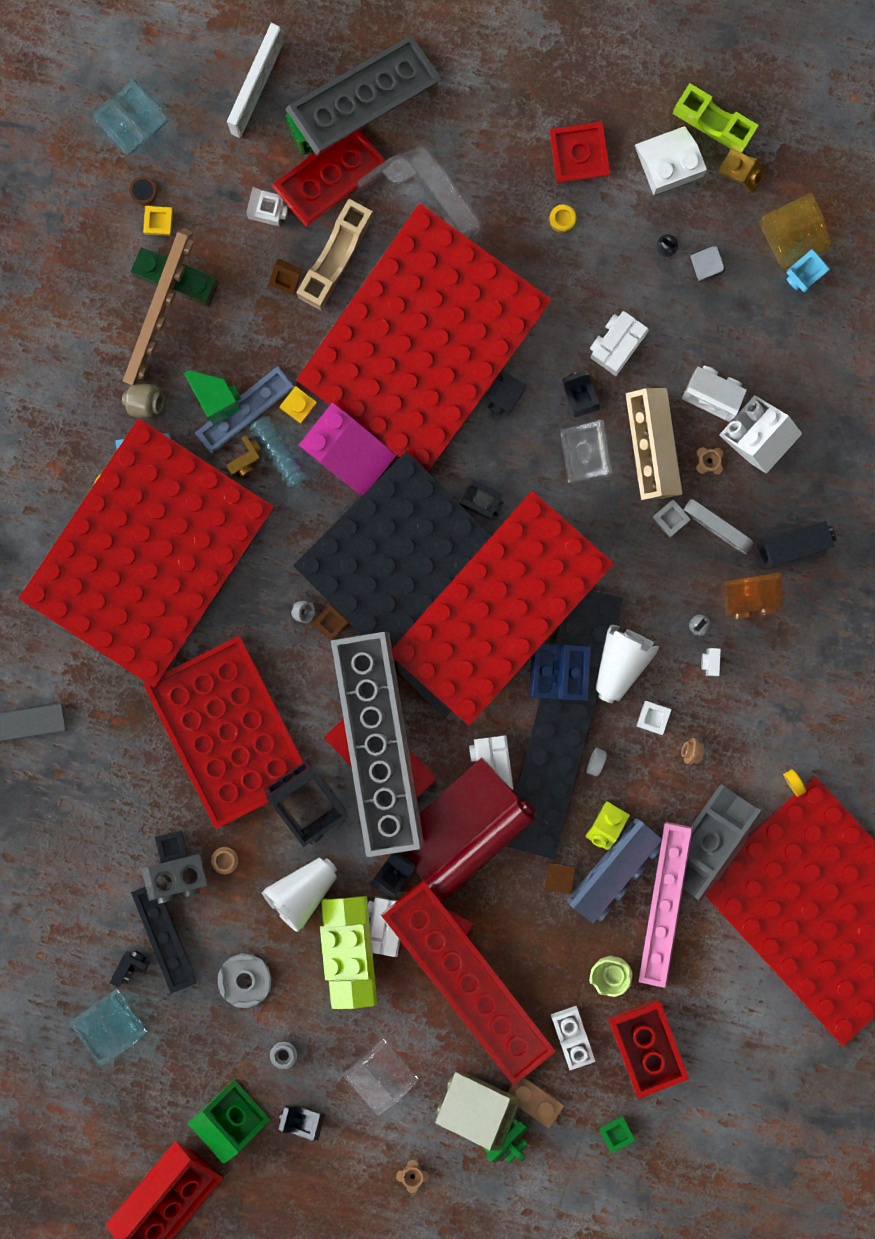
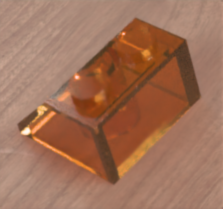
[720,572,782,620]

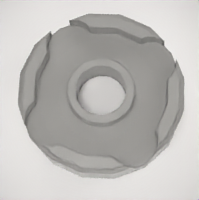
[217,953,272,1008]

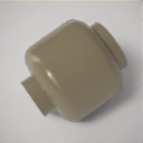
[122,382,164,419]

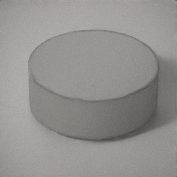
[587,748,607,776]

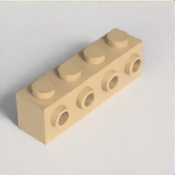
[626,388,682,500]

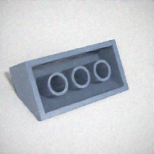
[567,818,662,923]

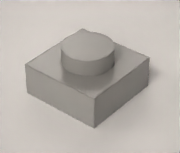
[652,499,691,538]

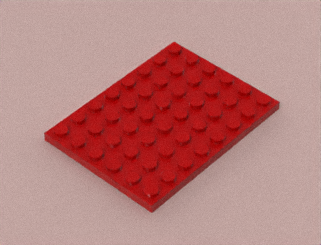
[296,203,553,472]
[18,418,275,688]
[705,776,875,1046]

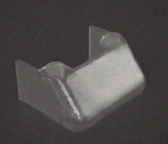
[357,147,481,240]

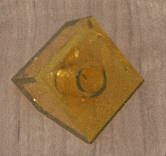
[759,193,831,270]

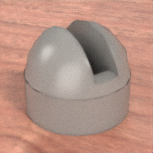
[291,601,315,623]
[689,614,711,636]

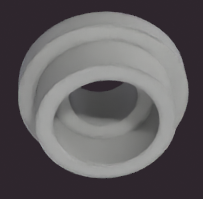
[270,1041,297,1069]

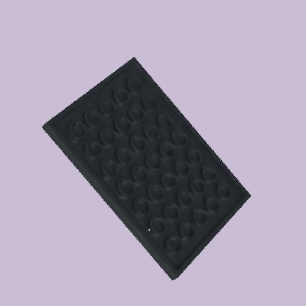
[293,451,492,719]

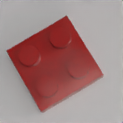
[549,122,610,184]

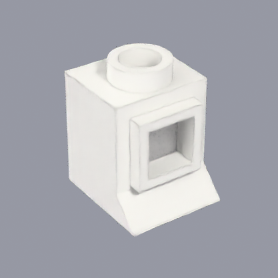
[246,187,289,227]

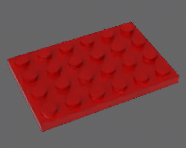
[143,635,313,829]

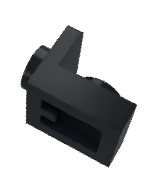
[109,950,150,988]

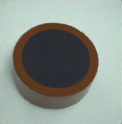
[129,177,157,205]

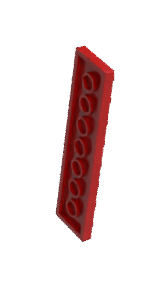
[380,881,556,1086]

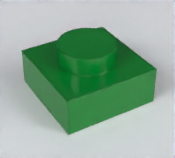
[598,1115,635,1154]

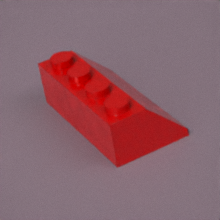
[105,1141,224,1239]

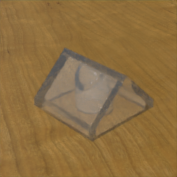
[560,420,612,483]
[342,1039,418,1116]

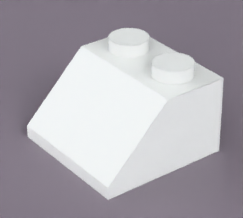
[635,126,707,195]
[681,366,746,422]

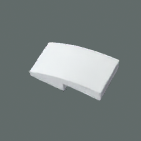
[551,1006,595,1070]

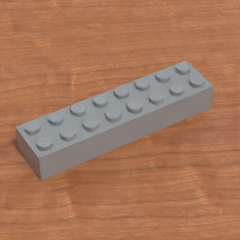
[331,632,424,857]

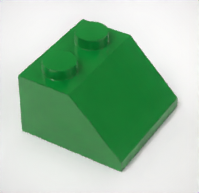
[187,1080,270,1164]

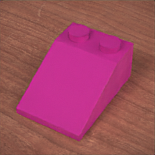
[299,403,397,496]

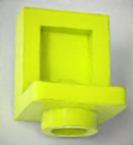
[586,801,630,850]

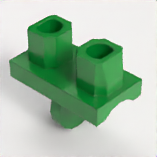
[483,1118,530,1164]

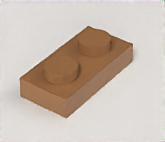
[507,1077,564,1128]

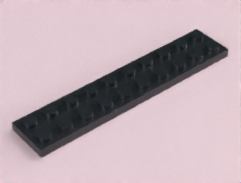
[506,590,623,859]

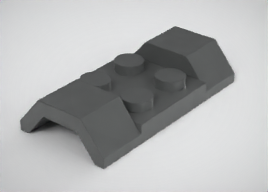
[683,784,763,902]

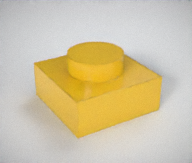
[143,206,173,236]
[279,386,317,424]

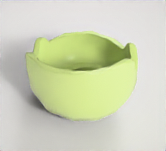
[590,955,632,997]

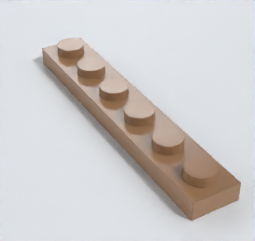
[123,228,195,385]

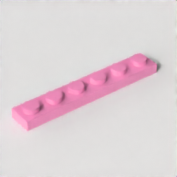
[639,822,693,988]

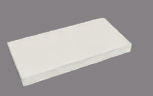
[227,23,284,138]

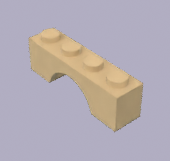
[296,199,373,311]

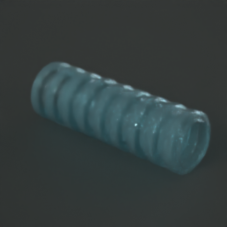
[249,416,308,488]

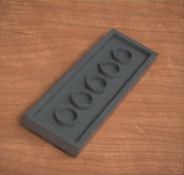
[285,35,441,155]

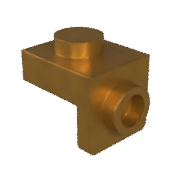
[718,149,765,193]
[226,435,262,478]

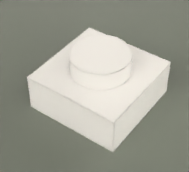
[701,648,720,676]
[636,701,671,735]

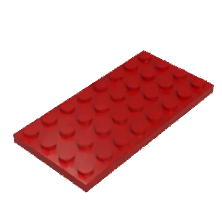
[392,490,614,726]

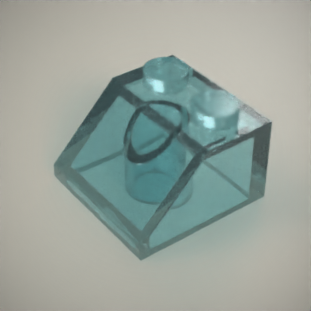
[69,989,147,1067]

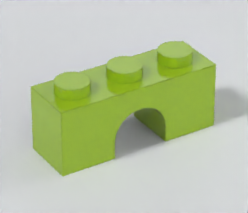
[672,83,759,153]

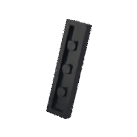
[131,882,197,994]

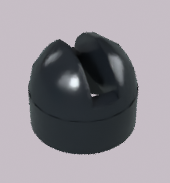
[656,234,678,257]

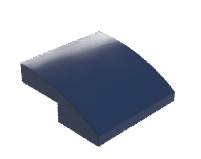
[529,644,591,701]

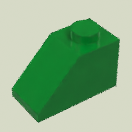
[184,370,242,425]

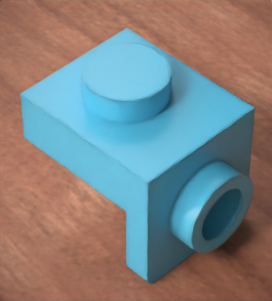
[787,248,830,292]

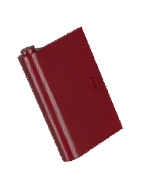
[398,757,536,904]

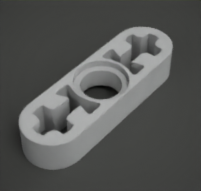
[683,499,755,555]

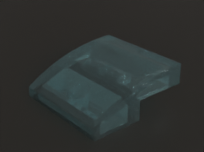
[92,79,170,156]

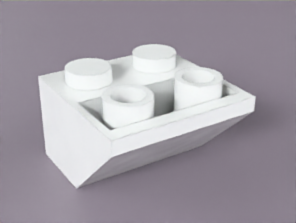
[719,395,802,474]

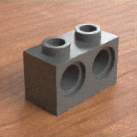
[141,854,207,904]

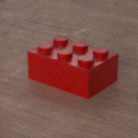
[607,998,689,1099]

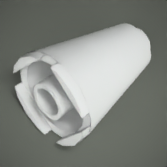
[595,625,659,703]
[262,858,337,932]

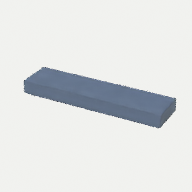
[195,366,295,454]

